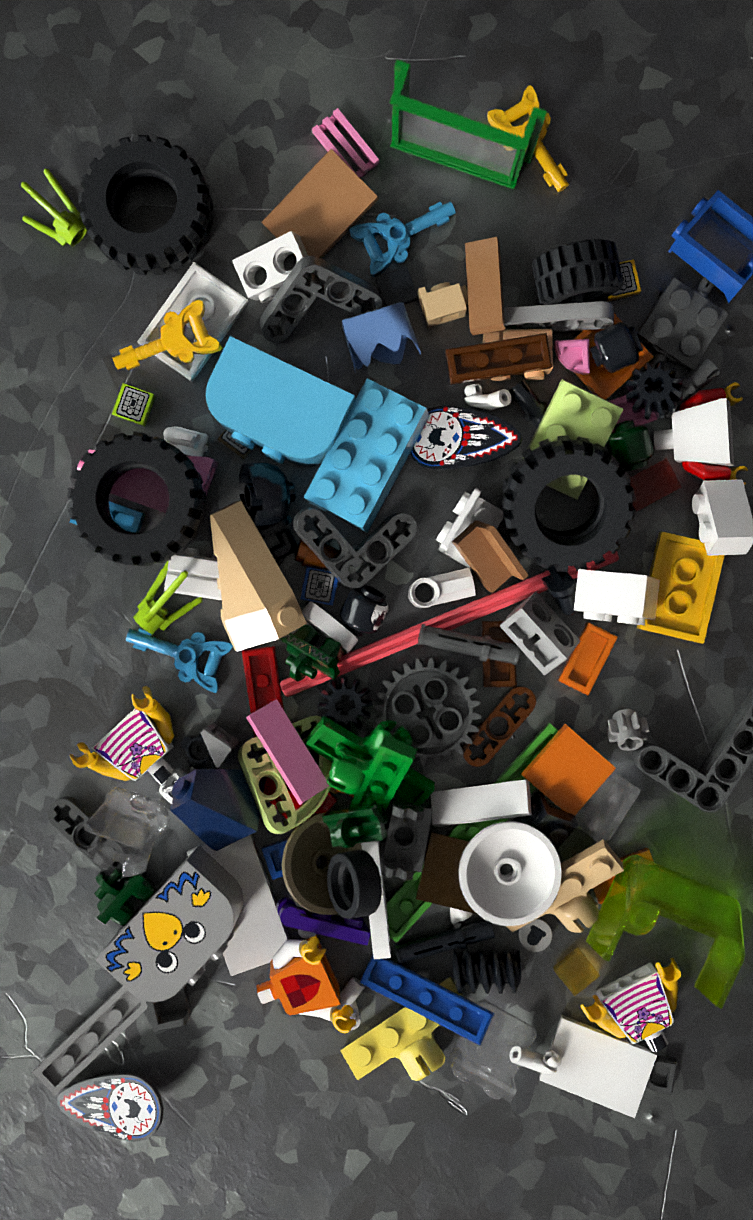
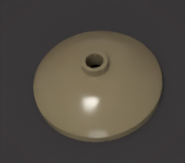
[282,812,362,915]

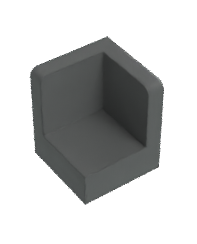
[146,984,192,1033]

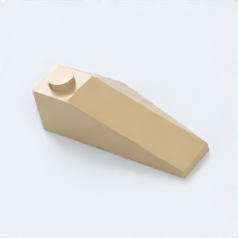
[210,501,307,651]

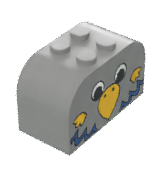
[95,844,244,1002]

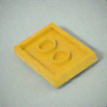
[636,531,725,644]

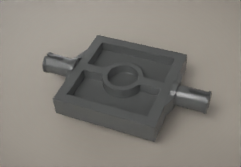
[637,277,729,372]

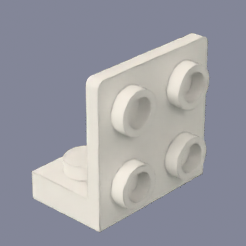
[436,488,504,570]

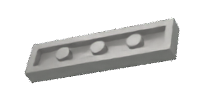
[32,985,147,1096]

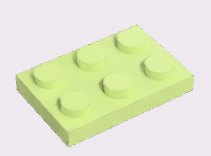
[522,379,624,499]

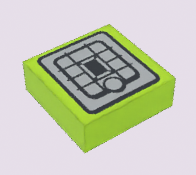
[112,383,156,427]

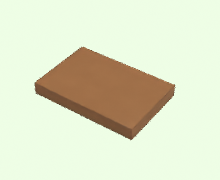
[262,149,379,259]

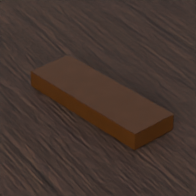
[445,333,552,385]

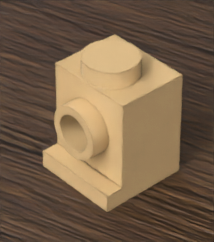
[418,282,468,328]

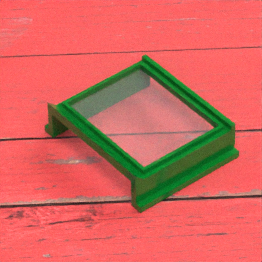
[389,59,547,189]

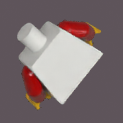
[654,382,748,485]

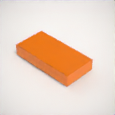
[557,622,618,696]

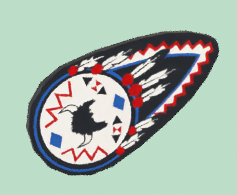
[410,406,522,471]

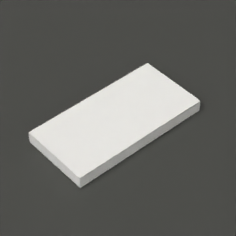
[187,834,289,976]

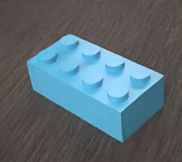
[304,378,429,533]

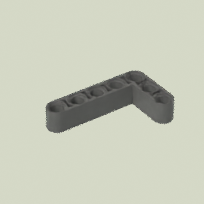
[632,687,753,812]

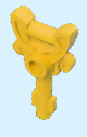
[487,85,569,193]
[112,300,222,370]

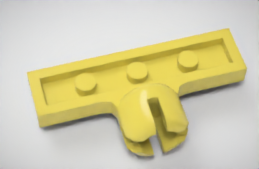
[340,977,464,1081]

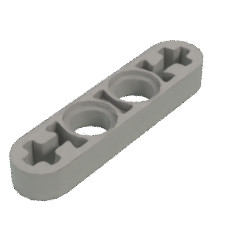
[504,302,614,332]

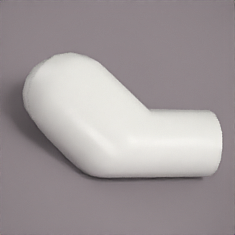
[464,384,511,410]
[338,977,365,1030]

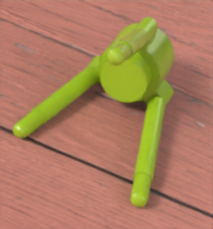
[21,168,88,247]
[133,561,203,634]

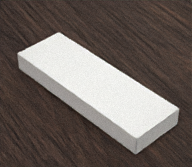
[431,779,532,827]

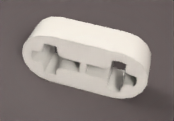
[302,601,358,653]

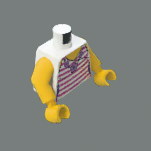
[69,686,174,785]
[581,958,681,1052]

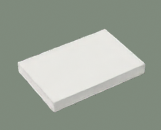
[137,262,249,382]
[539,1015,657,1118]

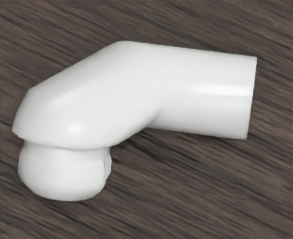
[510,1046,561,1075]

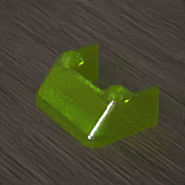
[586,855,745,1009]

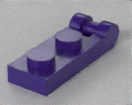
[276,897,371,946]

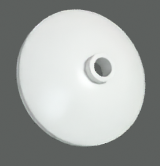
[459,822,561,926]

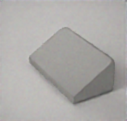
[201,723,239,769]

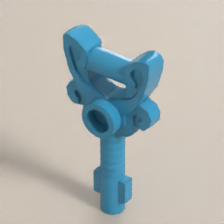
[349,201,456,277]
[126,628,233,693]

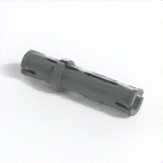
[417,624,520,665]

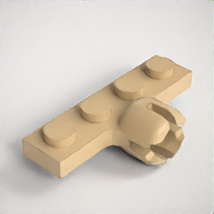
[507,839,624,933]

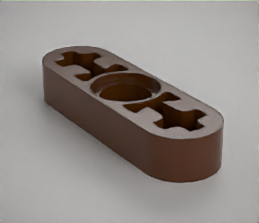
[462,686,536,767]

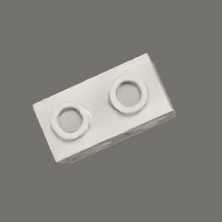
[232,231,315,303]

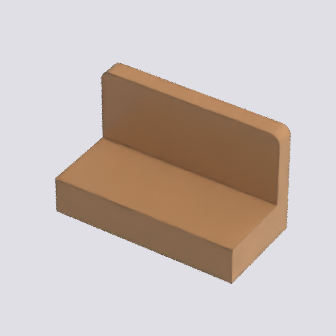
[452,520,529,593]

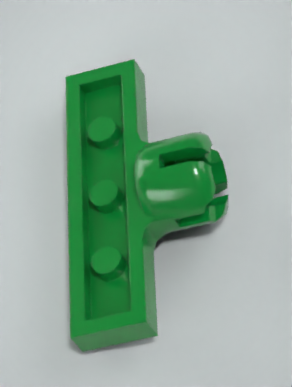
[305,716,435,805]
[327,736,417,811]

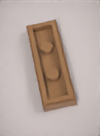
[465,237,505,336]

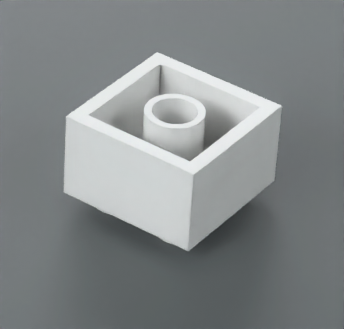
[574,569,660,625]

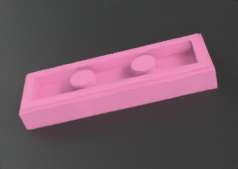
[246,699,329,805]

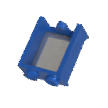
[668,190,753,303]

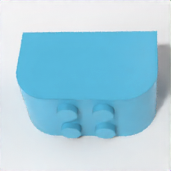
[206,336,355,466]

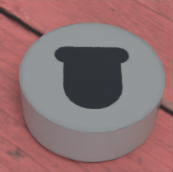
[518,917,552,952]

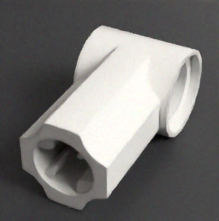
[408,568,476,608]

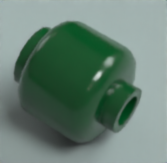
[606,420,654,472]

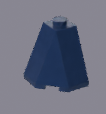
[170,769,266,851]

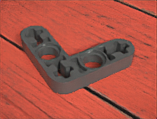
[260,256,382,343]
[293,508,417,588]

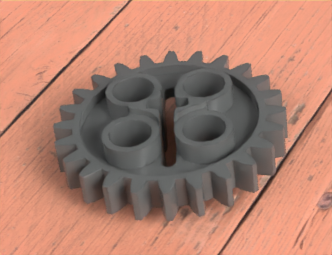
[374,658,483,766]

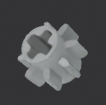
[606,709,649,751]

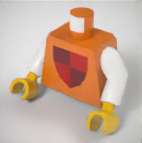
[257,935,356,1033]

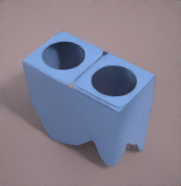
[342,302,421,371]

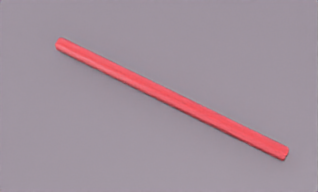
[280,551,619,697]

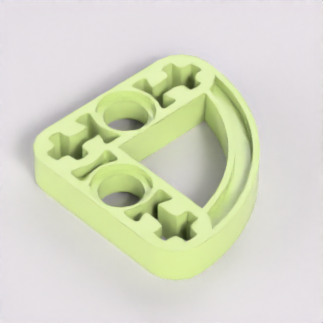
[238,716,333,834]

